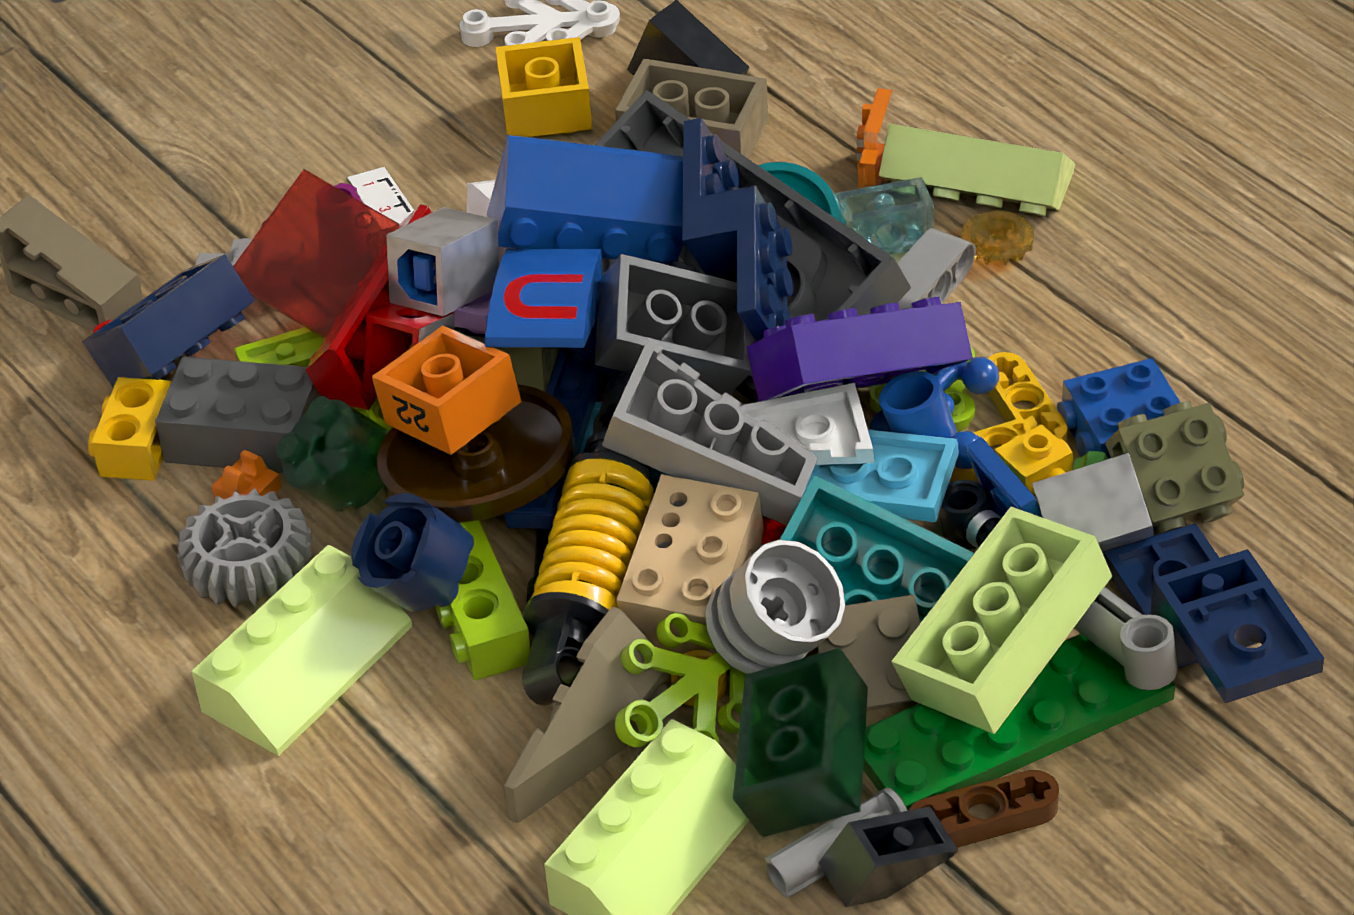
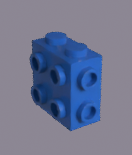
[1057,358,1181,459]

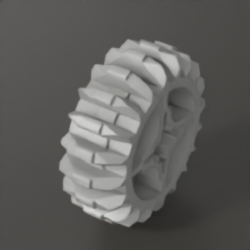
[177,488,312,608]

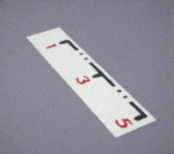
[347,167,414,237]

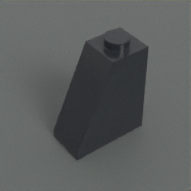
[627,0,749,75]

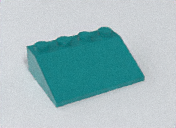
[780,475,974,623]

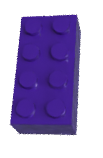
[747,297,973,402]

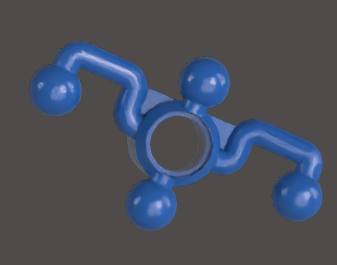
[869,357,999,469]

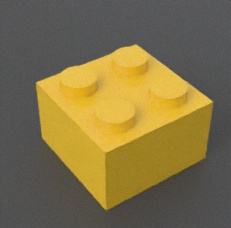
[495,37,592,138]

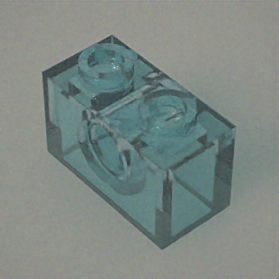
[834,177,934,255]

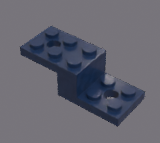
[682,118,793,342]
[1104,523,1324,703]

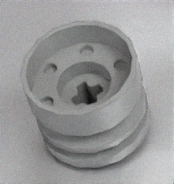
[705,540,845,678]

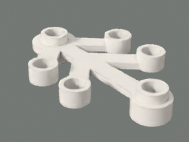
[459,0,620,47]

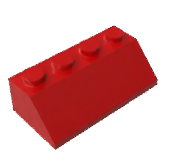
[305,204,432,411]

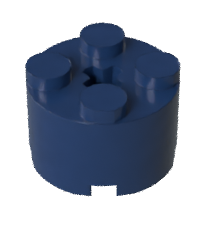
[351,493,474,612]

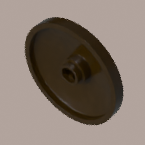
[377,384,575,523]

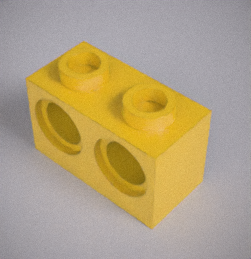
[88,377,172,481]

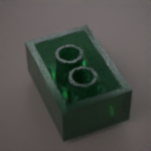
[733,648,868,837]

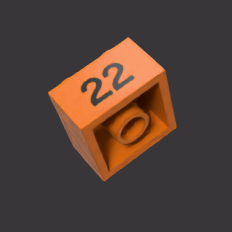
[372,325,521,455]

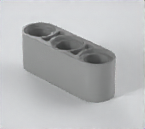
[897,228,976,310]

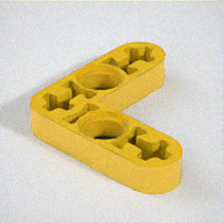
[949,352,1067,483]

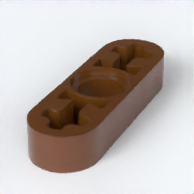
[909,770,1059,848]

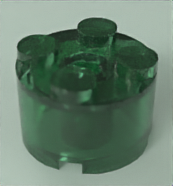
[276,396,389,512]

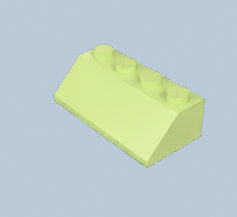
[879,123,1075,216]
[191,545,412,756]
[544,719,763,915]

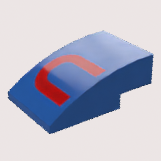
[485,249,602,348]

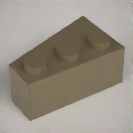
[0,195,143,332]

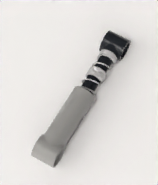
[939,480,1178,690]

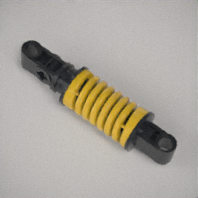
[522,366,658,706]

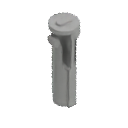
[765,787,907,897]

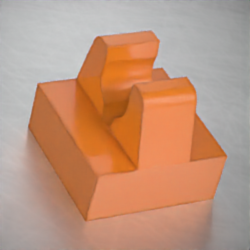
[211,450,282,500]

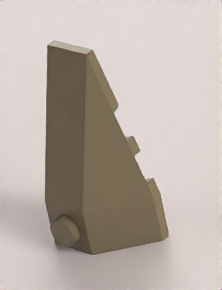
[504,606,671,823]

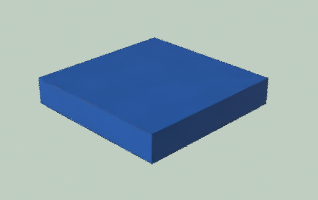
[967,437,1043,518]

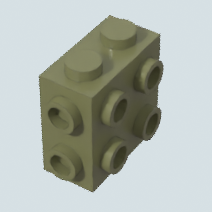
[1105,401,1244,535]

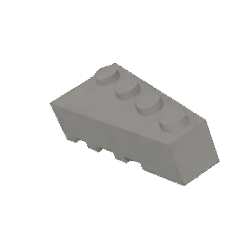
[602,338,818,526]

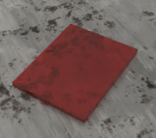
[233,169,399,339]

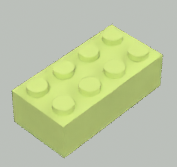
[891,507,1112,734]

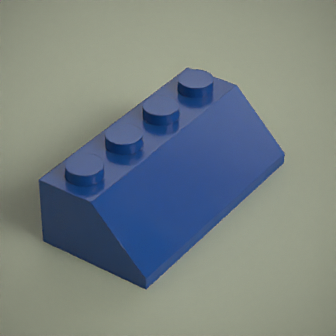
[487,135,683,265]

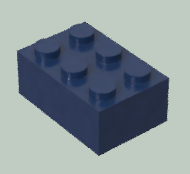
[82,254,255,388]

